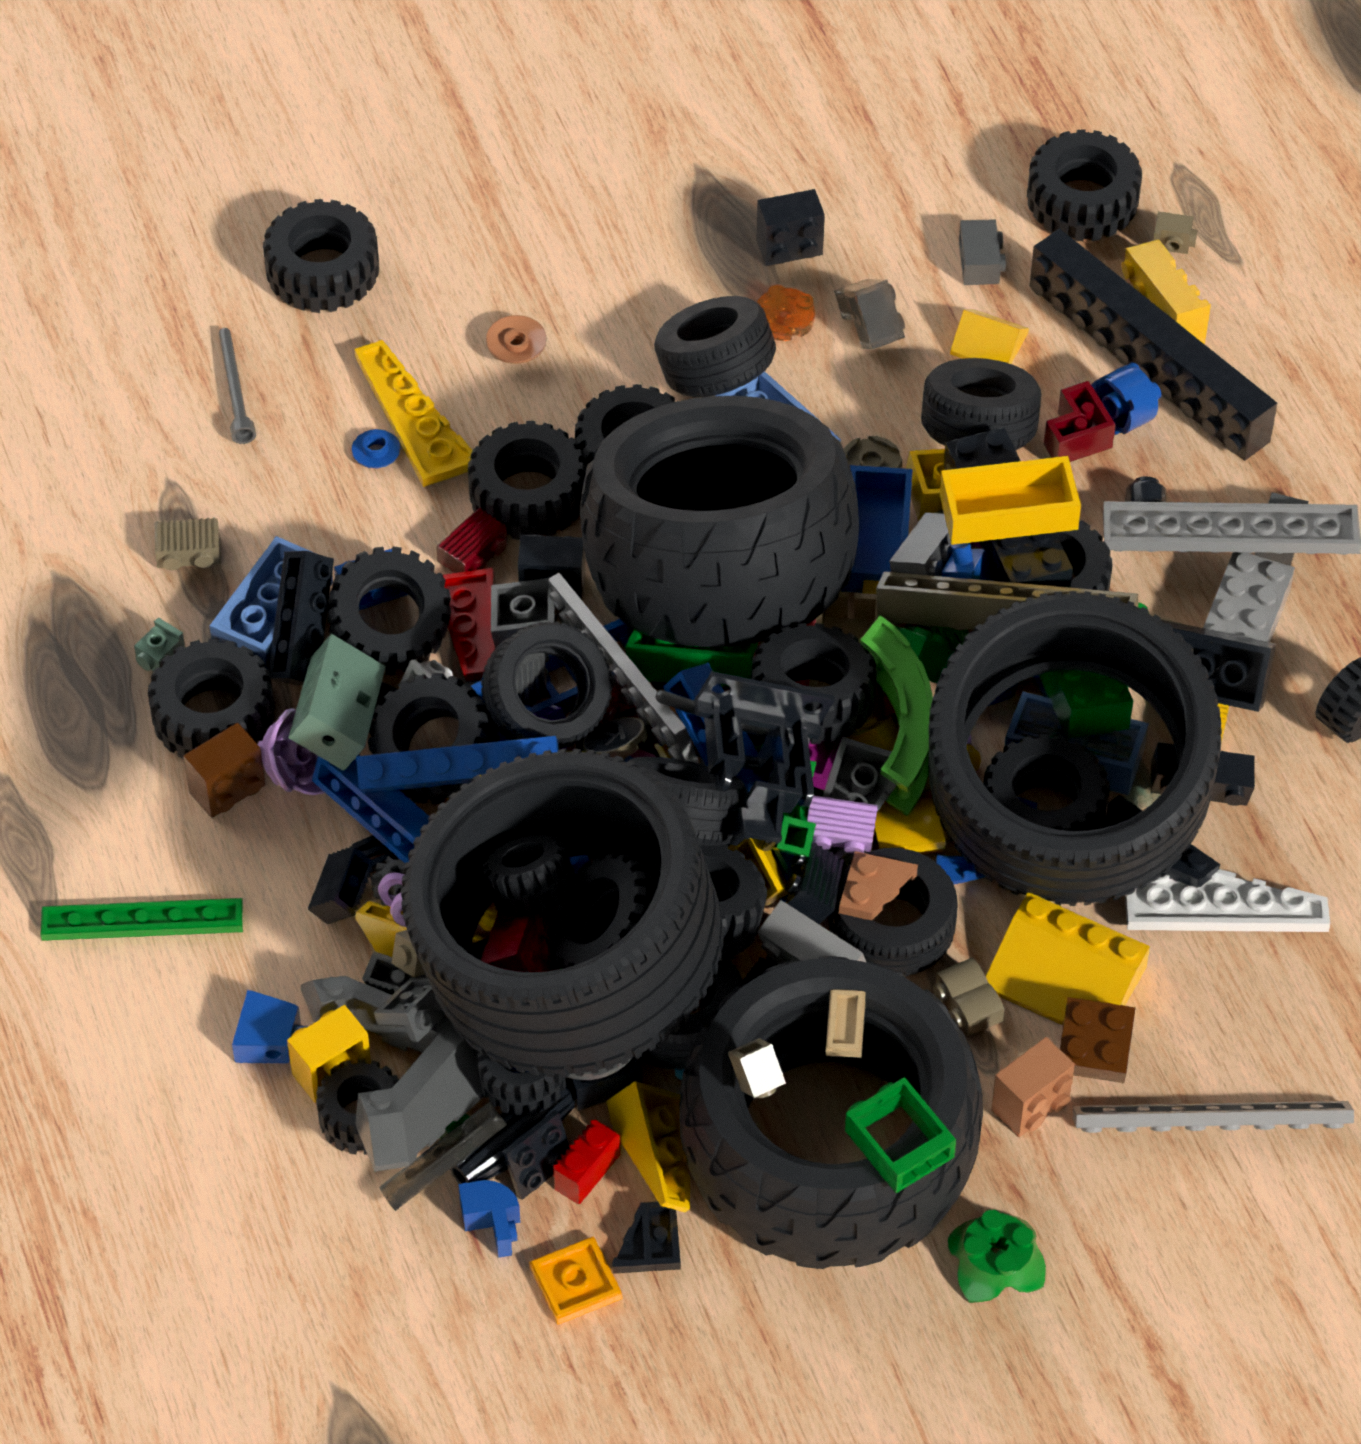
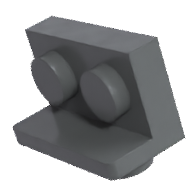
[374,977,446,1042]

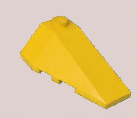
[607,1081,690,1212]

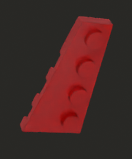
[443,568,495,682]

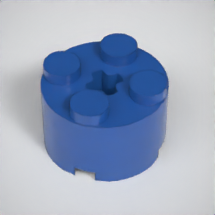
[1091,362,1161,435]

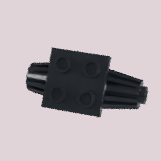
[448,1083,575,1200]

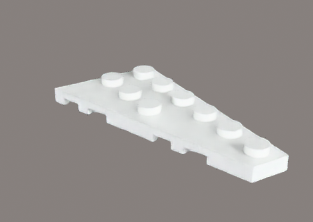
[1125,869,1330,932]

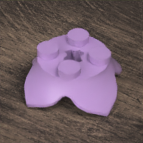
[257,708,325,795]

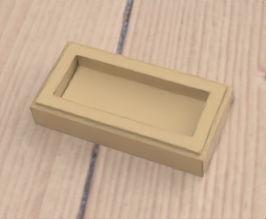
[826,989,865,1058]

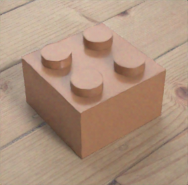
[991,1037,1075,1137]

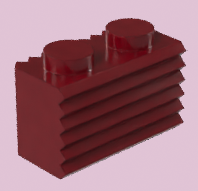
[436,508,507,573]

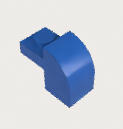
[458,1180,521,1258]

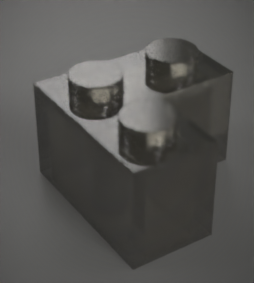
[834,279,905,349]

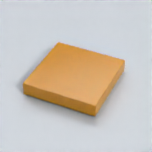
[529,1236,622,1325]

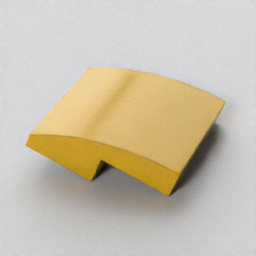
[873,798,946,852]

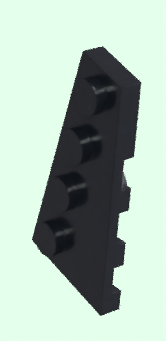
[1104,795,1220,888]

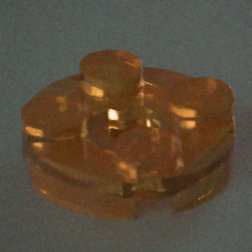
[757,285,815,341]

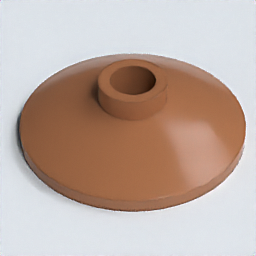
[486,315,547,364]

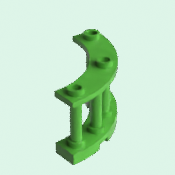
[860,615,933,816]

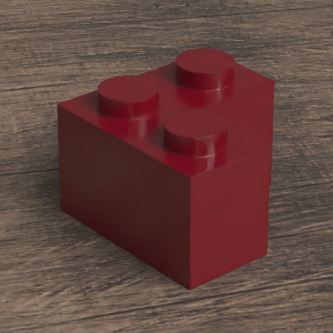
[1043,381,1116,462]

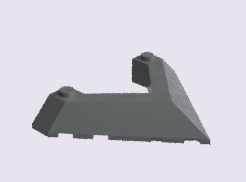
[301,976,513,1172]

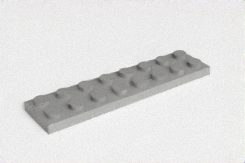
[1103,501,1361,555]
[548,573,700,764]

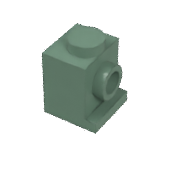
[134,617,185,671]

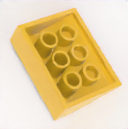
[986,893,1150,1025]

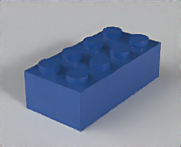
[841,465,913,593]

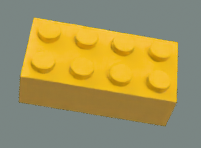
[940,456,1081,545]

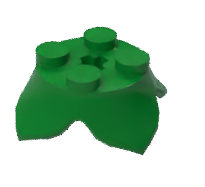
[948,1210,1046,1303]

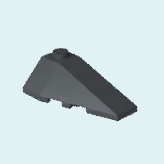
[823,736,897,859]

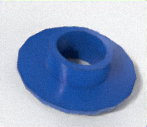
[351,429,401,469]

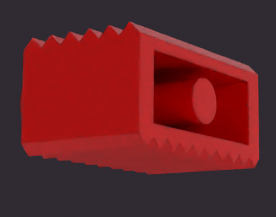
[553,1120,621,1204]

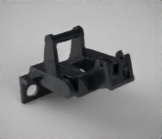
[694,671,835,851]

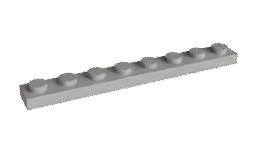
[1073,1101,1354,1133]

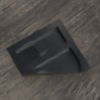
[612,1202,681,1274]

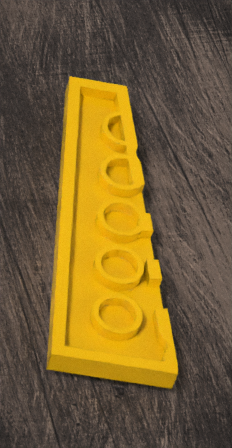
[354,340,473,487]

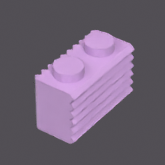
[807,795,878,854]

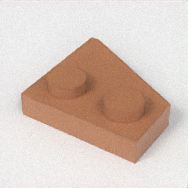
[839,851,918,920]

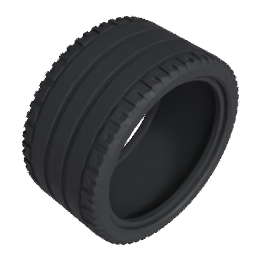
[928,591,1222,906]
[401,749,723,1077]

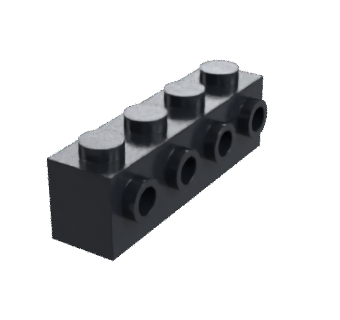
[269,551,334,685]

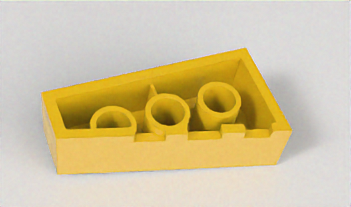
[1121,239,1211,344]

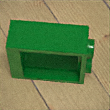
[845,1077,956,1193]

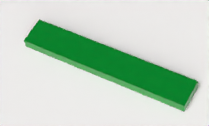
[40,898,243,941]

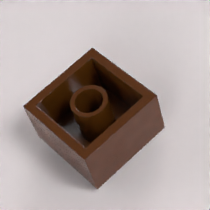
[183,722,265,818]
[1060,997,1136,1083]

